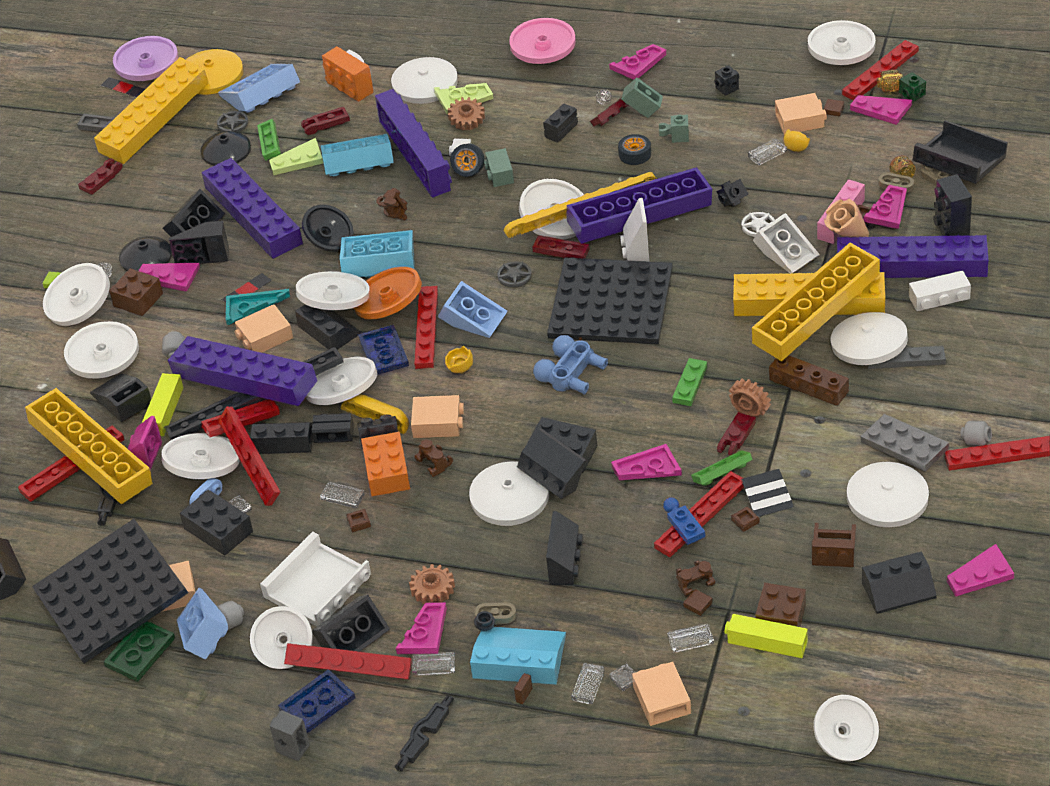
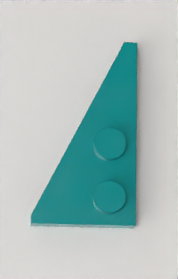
[226,289,290,325]

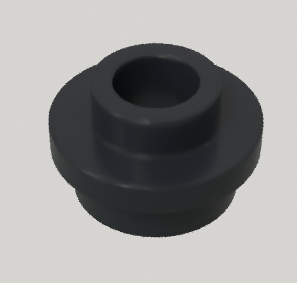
[474,611,495,631]

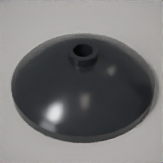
[200,131,251,166]
[302,205,354,251]
[119,236,172,271]

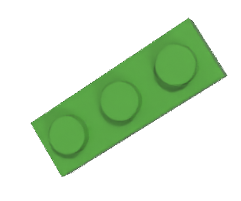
[257,119,281,161]
[672,358,708,406]
[691,450,753,486]

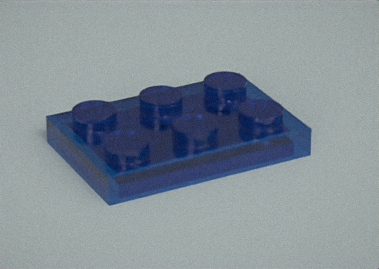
[358,325,409,375]
[278,669,356,733]

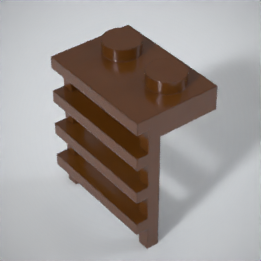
[812,523,856,567]

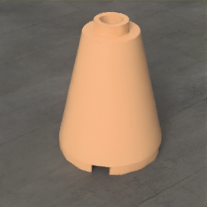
[824,199,869,237]

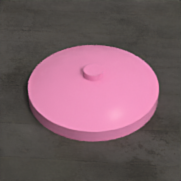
[510,18,576,64]

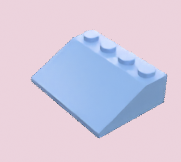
[218,64,300,113]

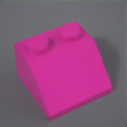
[127,416,162,470]

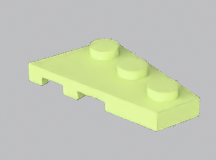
[434,83,493,114]
[269,138,323,175]

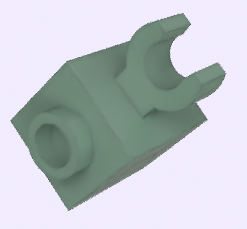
[659,115,689,143]

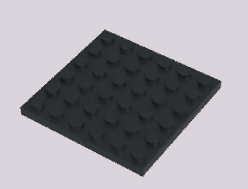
[547,258,673,344]
[32,519,188,664]

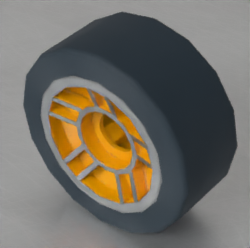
[618,134,651,165]
[450,143,485,177]

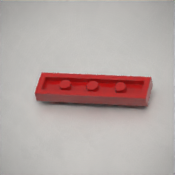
[201,399,280,438]

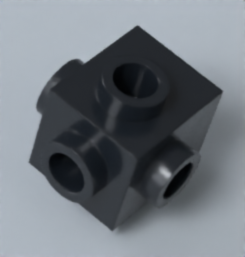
[714,65,739,96]
[716,179,748,207]

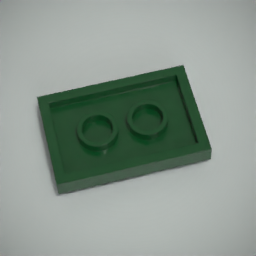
[104,621,175,682]

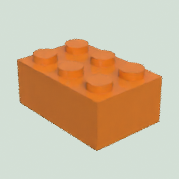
[322,46,373,102]
[361,432,410,496]

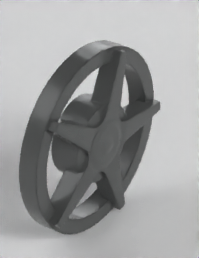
[217,111,248,132]
[497,261,532,287]

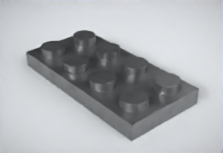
[860,414,949,472]

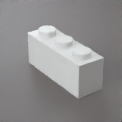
[909,271,971,311]

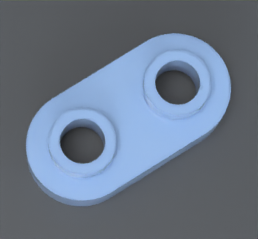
[189,478,222,504]

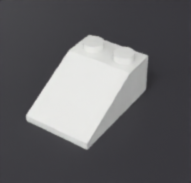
[620,198,649,262]
[753,213,820,274]

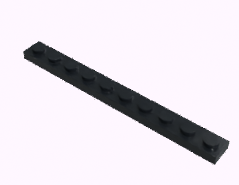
[164,347,344,440]

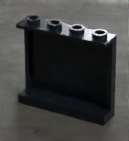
[912,120,1008,184]

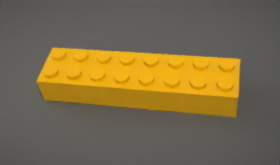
[94,57,208,164]
[752,243,880,361]
[733,272,885,316]
[25,388,153,504]

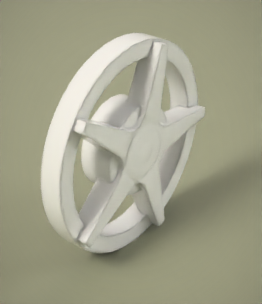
[742,212,775,237]

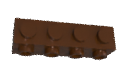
[769,355,849,406]

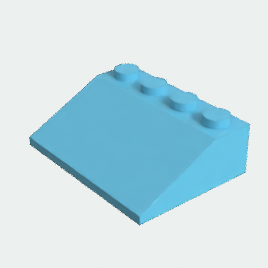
[321,134,394,176]
[340,230,415,278]
[470,627,566,685]

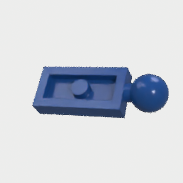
[663,497,705,545]

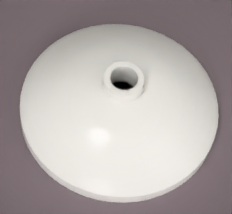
[250,606,313,669]
[814,695,879,762]

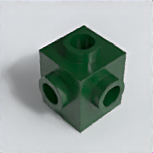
[899,72,926,102]

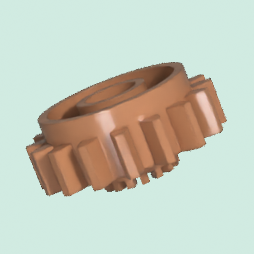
[448,97,485,130]
[729,378,771,417]
[409,564,455,604]

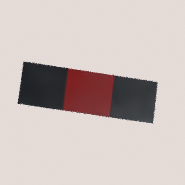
[100,77,145,97]
[221,273,272,303]

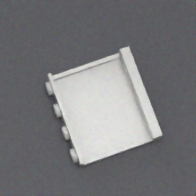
[260,532,371,626]

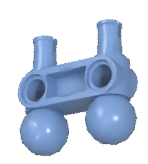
[533,335,608,394]

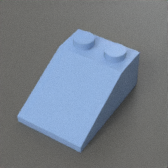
[438,281,507,338]
[177,588,228,659]

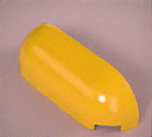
[341,394,409,434]

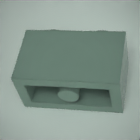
[621,77,663,118]
[484,148,514,187]

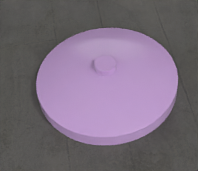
[113,36,178,81]

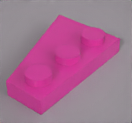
[609,44,666,80]
[850,95,912,125]
[863,185,907,229]
[139,263,200,292]
[611,444,682,480]
[947,544,1014,596]
[396,602,447,654]

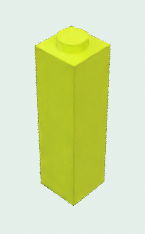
[142,373,184,436]
[725,614,808,658]

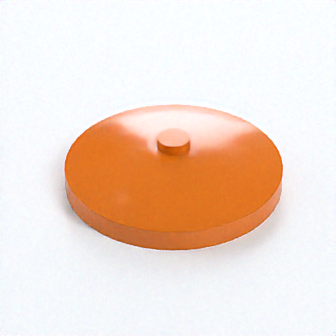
[354,267,422,319]

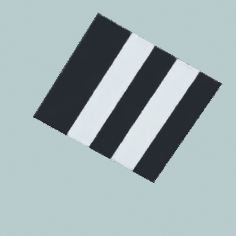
[741,469,794,517]

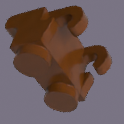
[376,188,408,221]
[415,439,453,477]
[676,560,715,597]

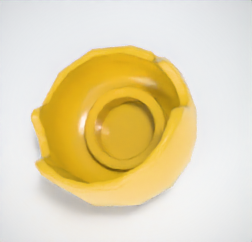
[783,129,810,152]
[445,346,473,374]

